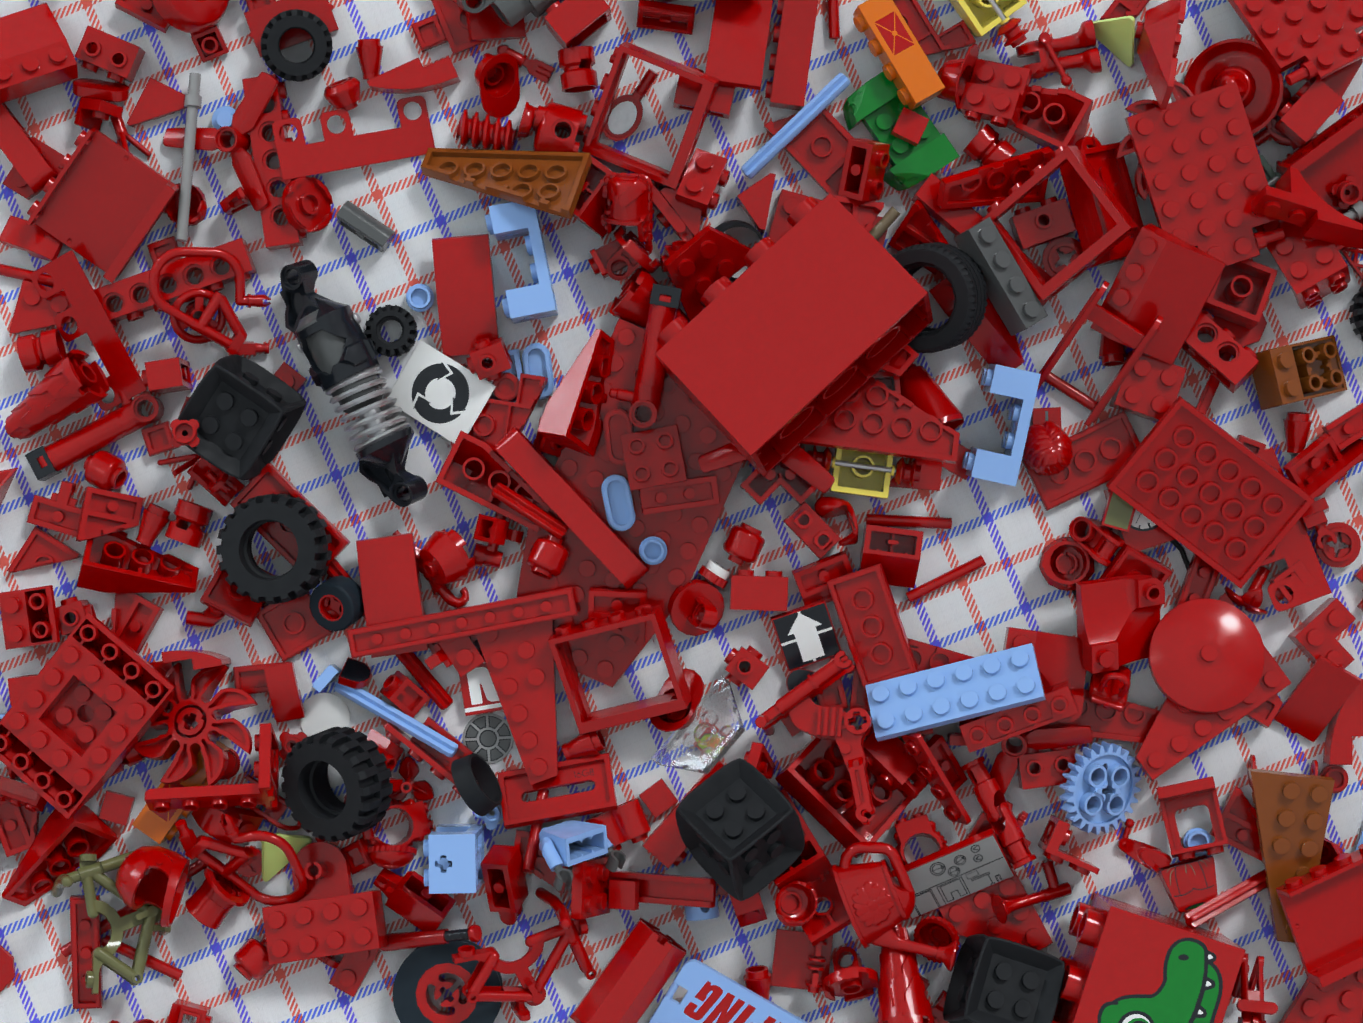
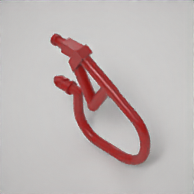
[149,247,271,355]
[175,813,308,906]

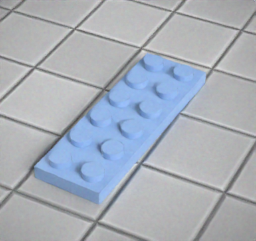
[865,643,1046,742]

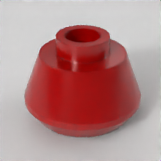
[324,77,361,111]

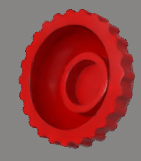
[367,845,417,869]
[913,915,960,963]

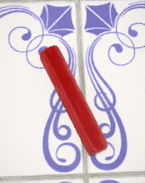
[491,482,568,539]

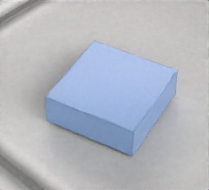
[312,664,342,693]

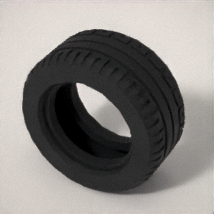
[892,242,988,353]

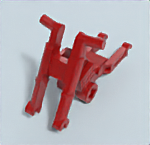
[755,650,876,826]

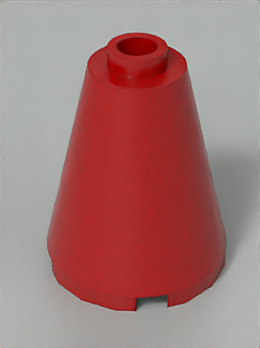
[608,267,688,329]
[899,364,964,430]

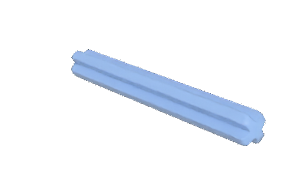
[741,73,850,179]
[334,680,458,757]

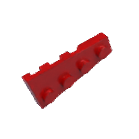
[937,146,1054,209]

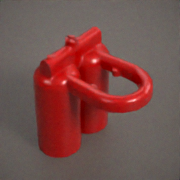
[1088,666,1132,711]

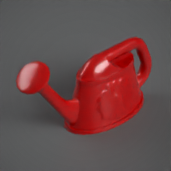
[832,842,958,972]

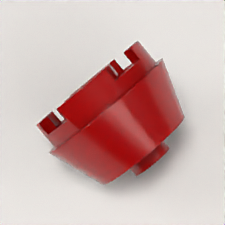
[419,529,476,585]

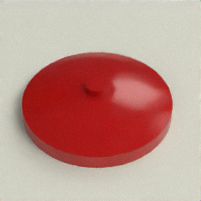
[1148,598,1265,713]

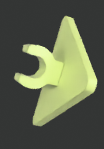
[1093,16,1135,67]
[261,832,312,882]

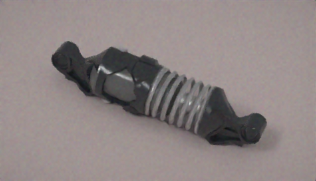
[280,260,428,507]

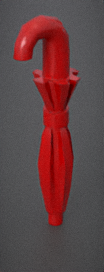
[392,530,469,608]

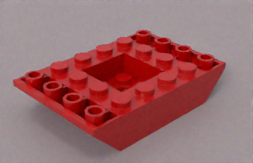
[0,612,176,819]

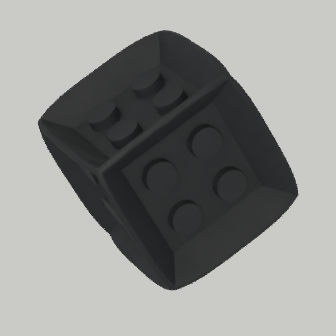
[178,354,306,480]
[676,758,805,901]
[943,934,1065,1023]

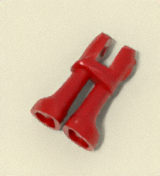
[1016,20,1102,79]

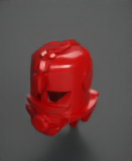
[600,172,654,251]

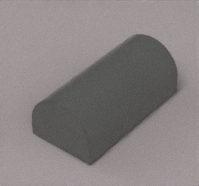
[336,201,396,252]

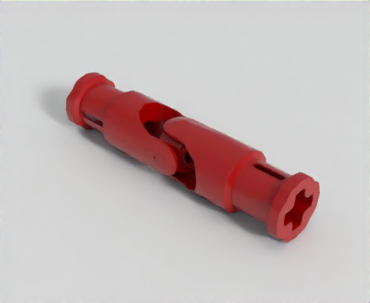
[961,756,1036,870]

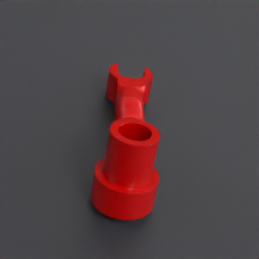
[473,512,506,569]

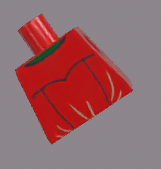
[1158,854,1218,923]

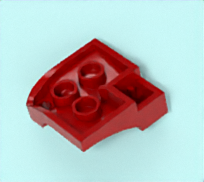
[1076,574,1165,674]
[1003,627,1087,723]

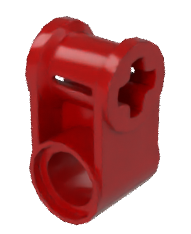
[1069,516,1125,567]

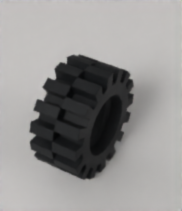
[365,305,418,357]

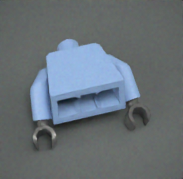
[539,820,626,891]

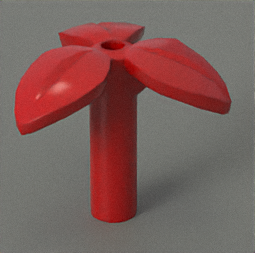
[1224,566,1270,615]
[389,756,434,801]

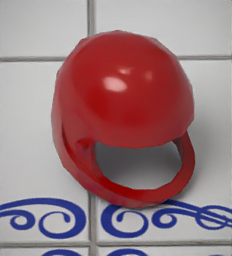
[115,846,190,928]

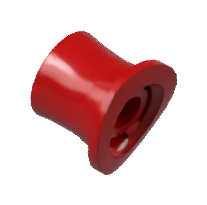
[185,866,250,929]

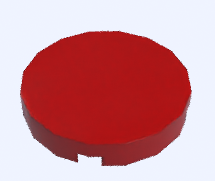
[281,176,333,233]

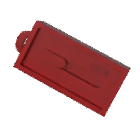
[1060,136,1144,269]

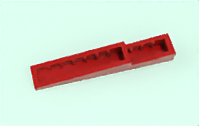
[911,173,1052,306]

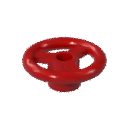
[170,288,226,344]

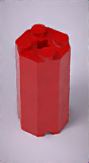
[570,917,686,1023]

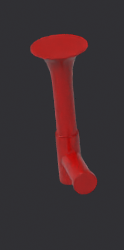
[992,861,1072,924]

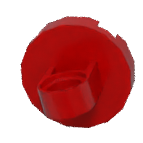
[606,226,661,281]
[667,579,725,636]
[822,946,879,1002]

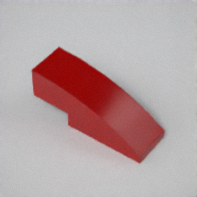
[367,56,461,94]
[1323,679,1363,765]

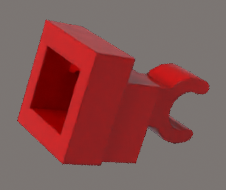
[1301,497,1337,550]
[473,514,524,546]

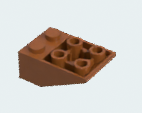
[1252,335,1347,410]

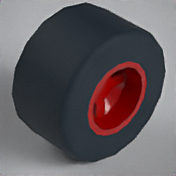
[310,576,364,632]

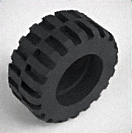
[216,494,332,604]
[281,727,393,842]

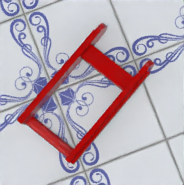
[1037,281,1164,426]

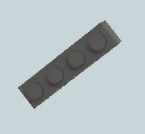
[954,217,1048,336]

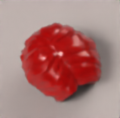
[1022,421,1073,475]

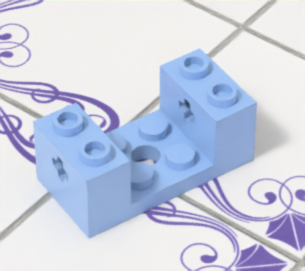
[485,202,558,324]
[962,364,1041,487]
[423,824,484,894]

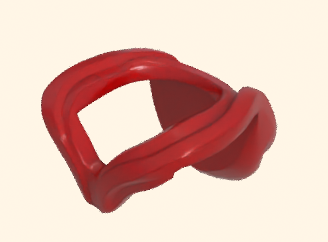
[814,496,858,546]

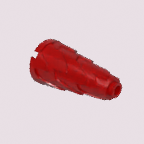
[5,349,110,440]
[878,923,935,1023]

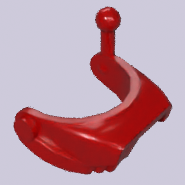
[1118,819,1172,873]

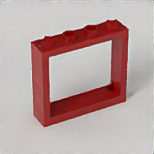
[582,42,720,189]
[982,145,1138,300]
[548,604,692,734]

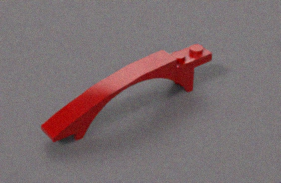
[1251,167,1363,249]

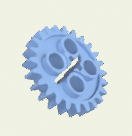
[1059,741,1141,835]

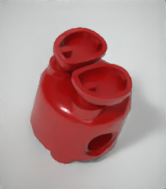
[517,102,588,152]

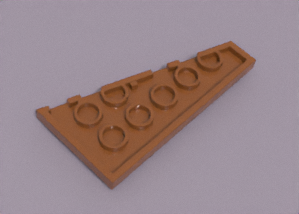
[421,148,592,219]
[1248,768,1335,943]

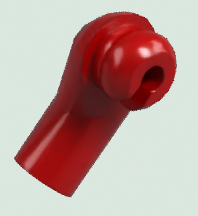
[186,607,225,628]

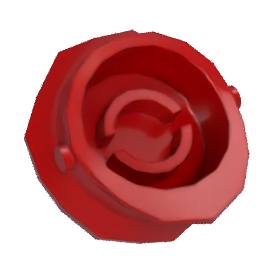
[1039,537,1095,591]

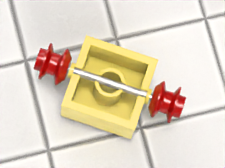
[949,0,1028,48]
[807,445,921,499]

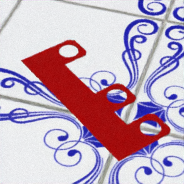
[272,96,435,180]
[31,250,147,411]
[1256,447,1332,611]

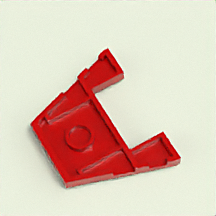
[893,0,976,56]
[664,225,751,321]
[451,364,548,457]

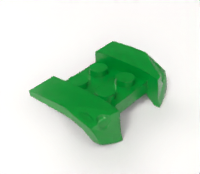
[843,72,960,191]

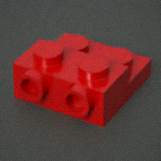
[958,59,1033,128]

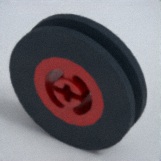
[393,940,503,1023]

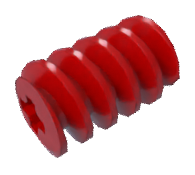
[456,109,518,150]

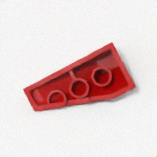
[435,431,550,533]
[76,531,199,593]
[1,805,118,906]

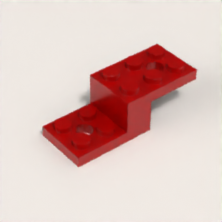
[773,789,851,946]

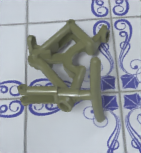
[51,850,171,995]

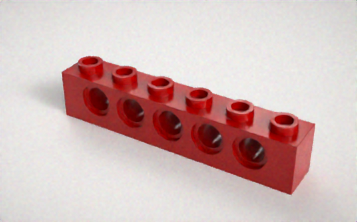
[242,74,307,250]
[94,238,257,328]

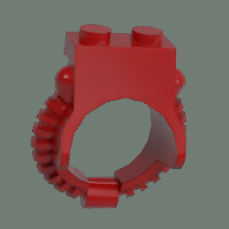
[362,798,433,846]
[893,812,948,865]

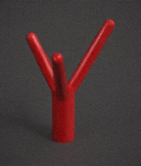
[110,116,151,157]
[158,453,201,490]

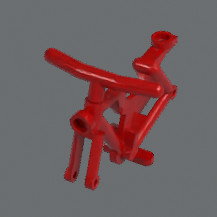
[451,887,597,1021]
[1231,953,1278,1023]

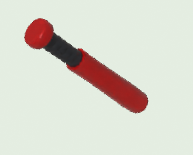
[380,925,482,951]

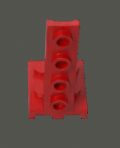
[145,723,279,813]
[571,855,716,920]

